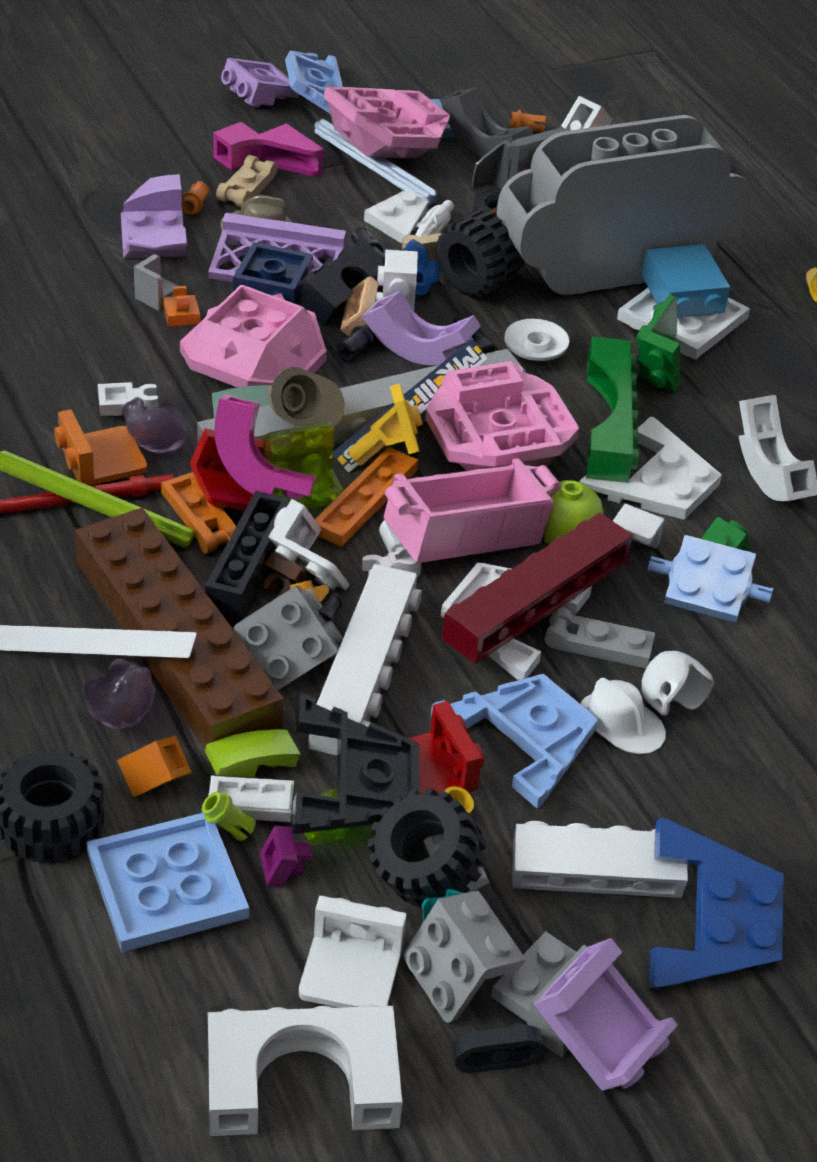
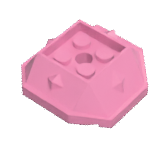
[323,86,450,159]
[180,285,327,387]
[425,361,579,471]

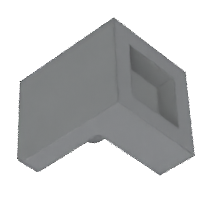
[134,254,178,311]

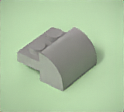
[491,931,587,1058]

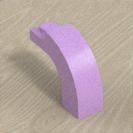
[362,291,480,365]

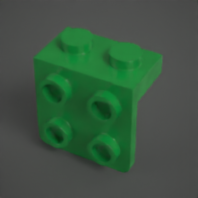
[636,294,680,393]

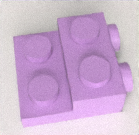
[221,58,299,107]

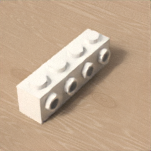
[512,821,688,898]

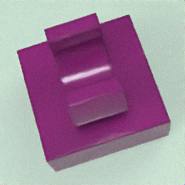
[260,826,312,888]

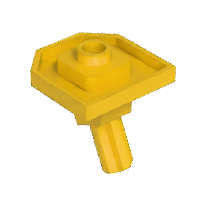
[348,384,423,465]

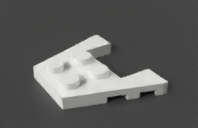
[580,416,722,520]
[441,562,592,680]

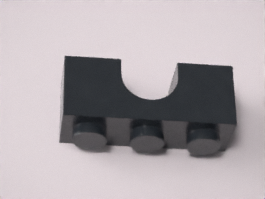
[296,239,385,326]

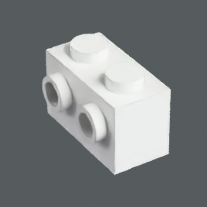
[376,250,418,311]

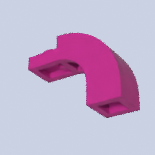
[214,395,317,499]

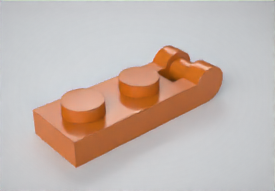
[161,472,236,554]

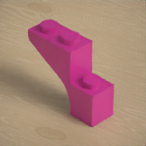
[213,122,324,177]

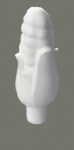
[415,200,454,237]

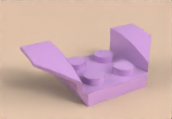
[121,174,187,258]

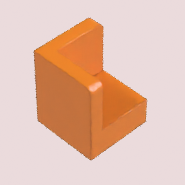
[117,735,192,797]

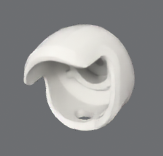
[641,651,714,715]

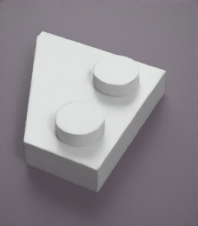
[364,189,428,243]

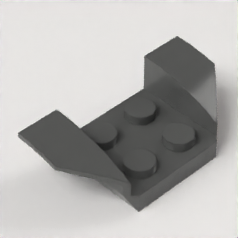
[471,125,567,189]

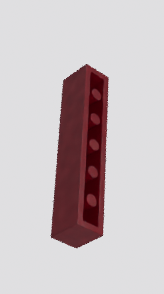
[442,512,633,665]

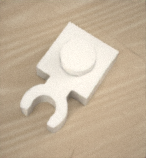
[98,382,158,416]

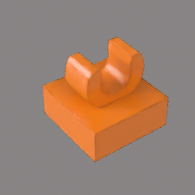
[163,286,200,327]

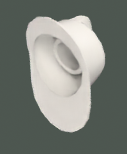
[580,678,666,755]

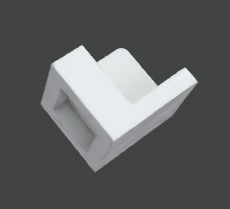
[613,504,664,548]

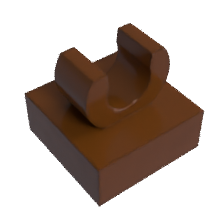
[263,552,313,595]

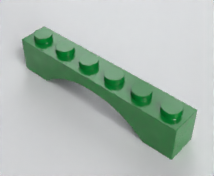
[586,336,639,483]

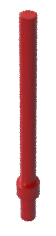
[0,474,173,515]

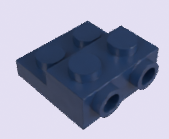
[233,242,313,305]

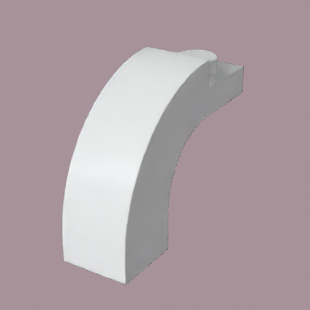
[739,395,817,501]

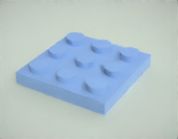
[87,813,249,952]

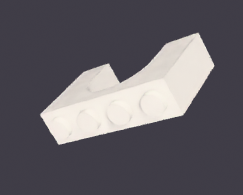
[208,1004,402,1136]

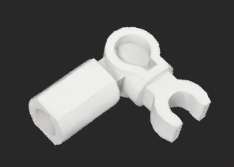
[362,520,422,578]

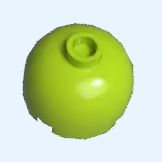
[543,480,603,545]

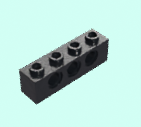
[205,491,291,626]

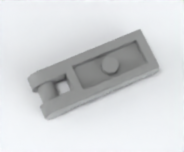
[544,607,655,669]

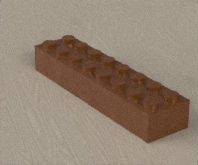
[75,507,284,749]

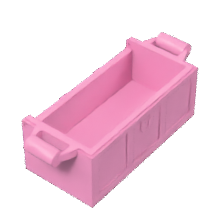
[384,458,561,563]

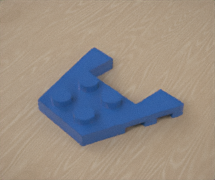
[649,818,784,990]

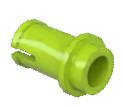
[202,792,256,841]

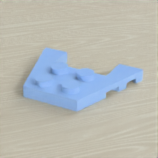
[431,674,598,808]

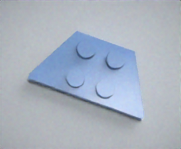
[285,51,343,114]

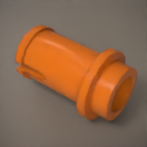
[509,110,546,133]
[181,181,210,215]

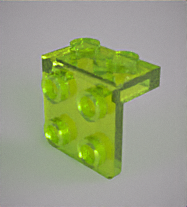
[263,421,344,509]

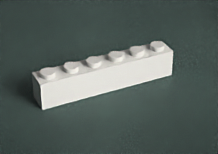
[308,564,422,756]

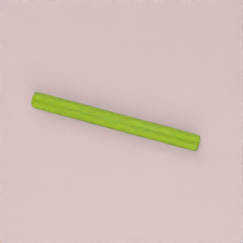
[0,451,194,548]

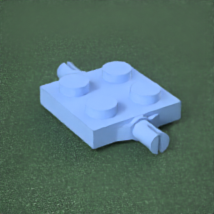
[648,535,773,623]

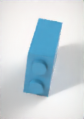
[641,244,730,318]

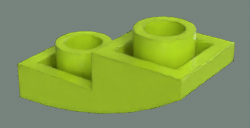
[204,729,301,778]

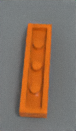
[315,447,418,547]

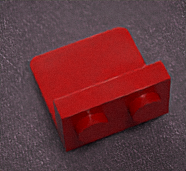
[190,428,272,512]
[409,701,484,794]

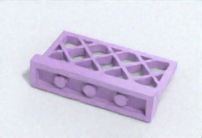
[208,213,346,282]

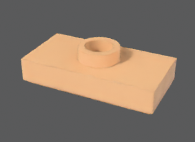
[341,276,378,336]

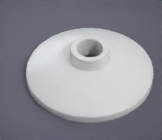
[504,319,569,361]

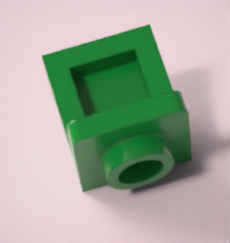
[701,517,752,551]

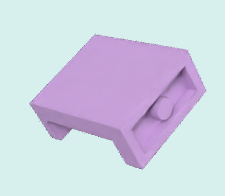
[533,938,678,1091]

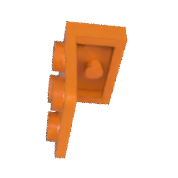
[54,409,147,486]

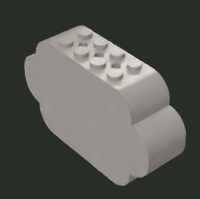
[497,115,753,295]

